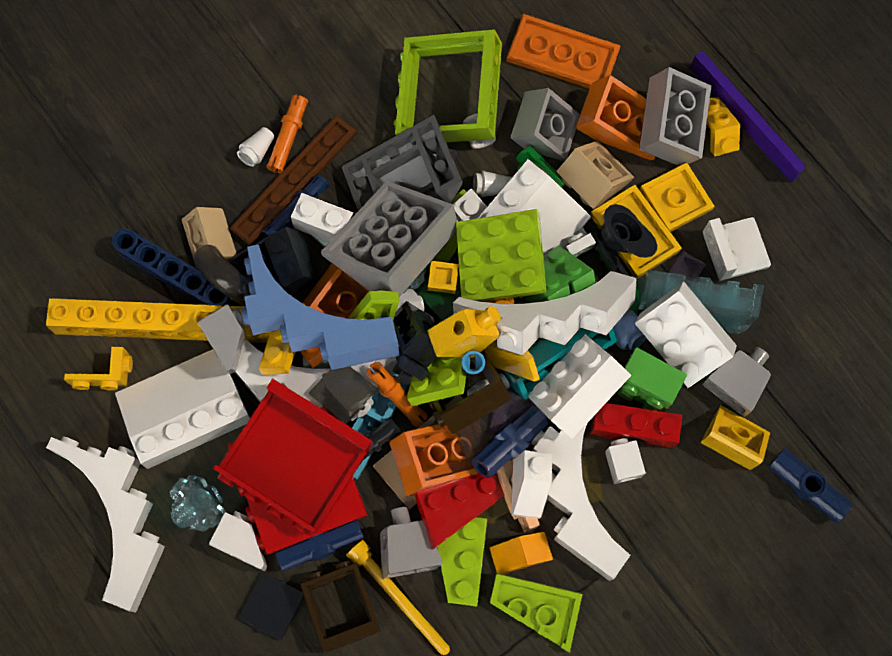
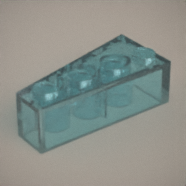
[638,270,764,333]

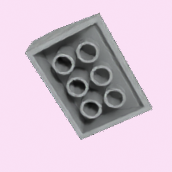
[321,181,457,297]

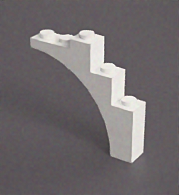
[453,271,636,355]
[234,339,400,421]
[531,424,630,581]
[46,436,165,612]

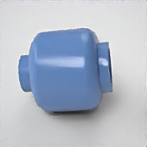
[613,309,646,350]

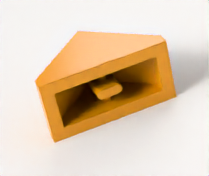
[489,532,553,574]

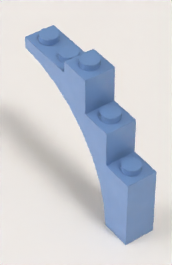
[241,245,400,370]

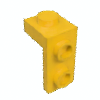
[706,97,740,156]
[64,347,133,390]

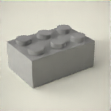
[639,67,711,166]

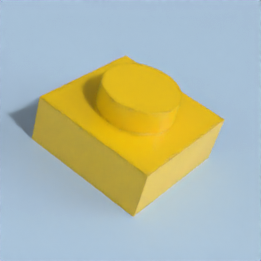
[428,261,459,294]

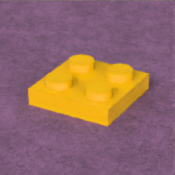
[640,163,715,232]

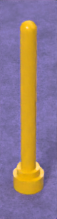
[346,540,450,655]

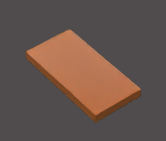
[506,14,621,89]

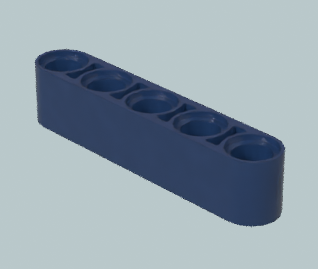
[112,229,233,306]

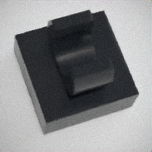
[393,346,430,385]

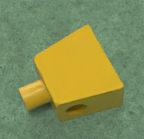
[427,306,501,358]

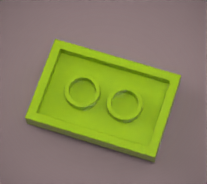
[407,357,467,406]

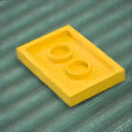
[590,185,682,279]

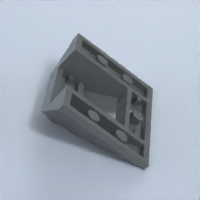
[342,115,463,211]

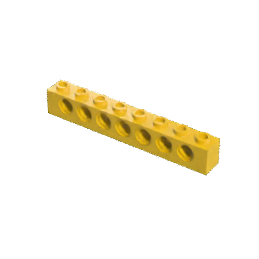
[46,298,270,343]

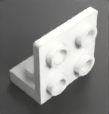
[702,217,771,281]

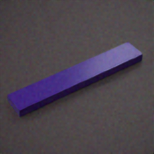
[690,51,806,183]

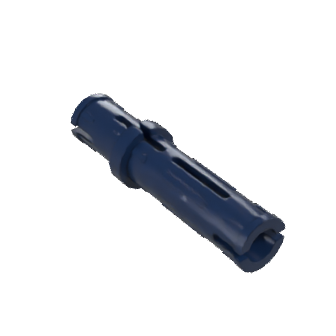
[262,174,330,237]

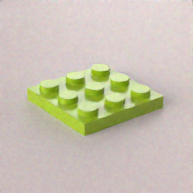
[456,209,547,302]

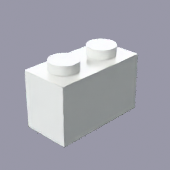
[291,193,353,242]

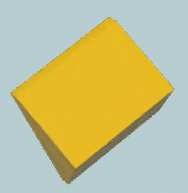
[700,405,770,470]

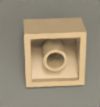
[556,141,634,209]

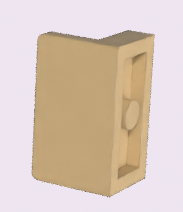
[182,207,237,268]

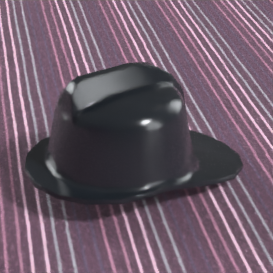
[601,204,658,258]

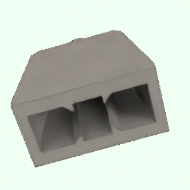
[702,347,771,417]
[380,507,443,579]

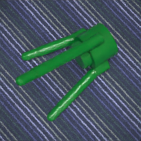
[516,146,571,189]

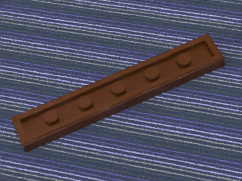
[230,115,357,246]

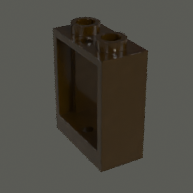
[428,350,512,435]
[300,561,381,653]

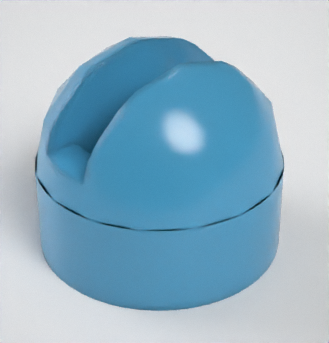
[461,350,485,374]

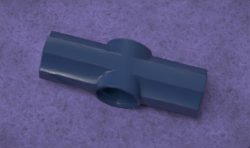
[472,405,549,479]
[768,448,853,523]
[275,520,364,571]

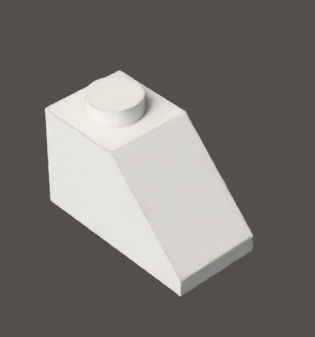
[512,450,552,519]
[209,511,267,571]

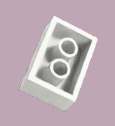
[635,281,737,388]
[528,334,631,439]

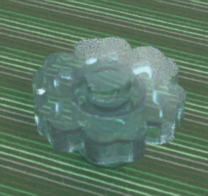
[170,475,225,532]

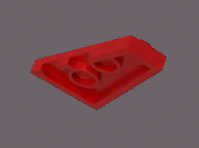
[414,473,505,549]

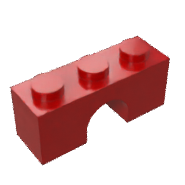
[590,403,682,449]

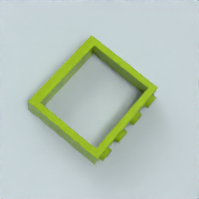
[393,30,502,142]

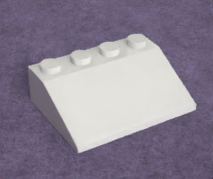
[477,160,591,299]
[115,349,250,469]

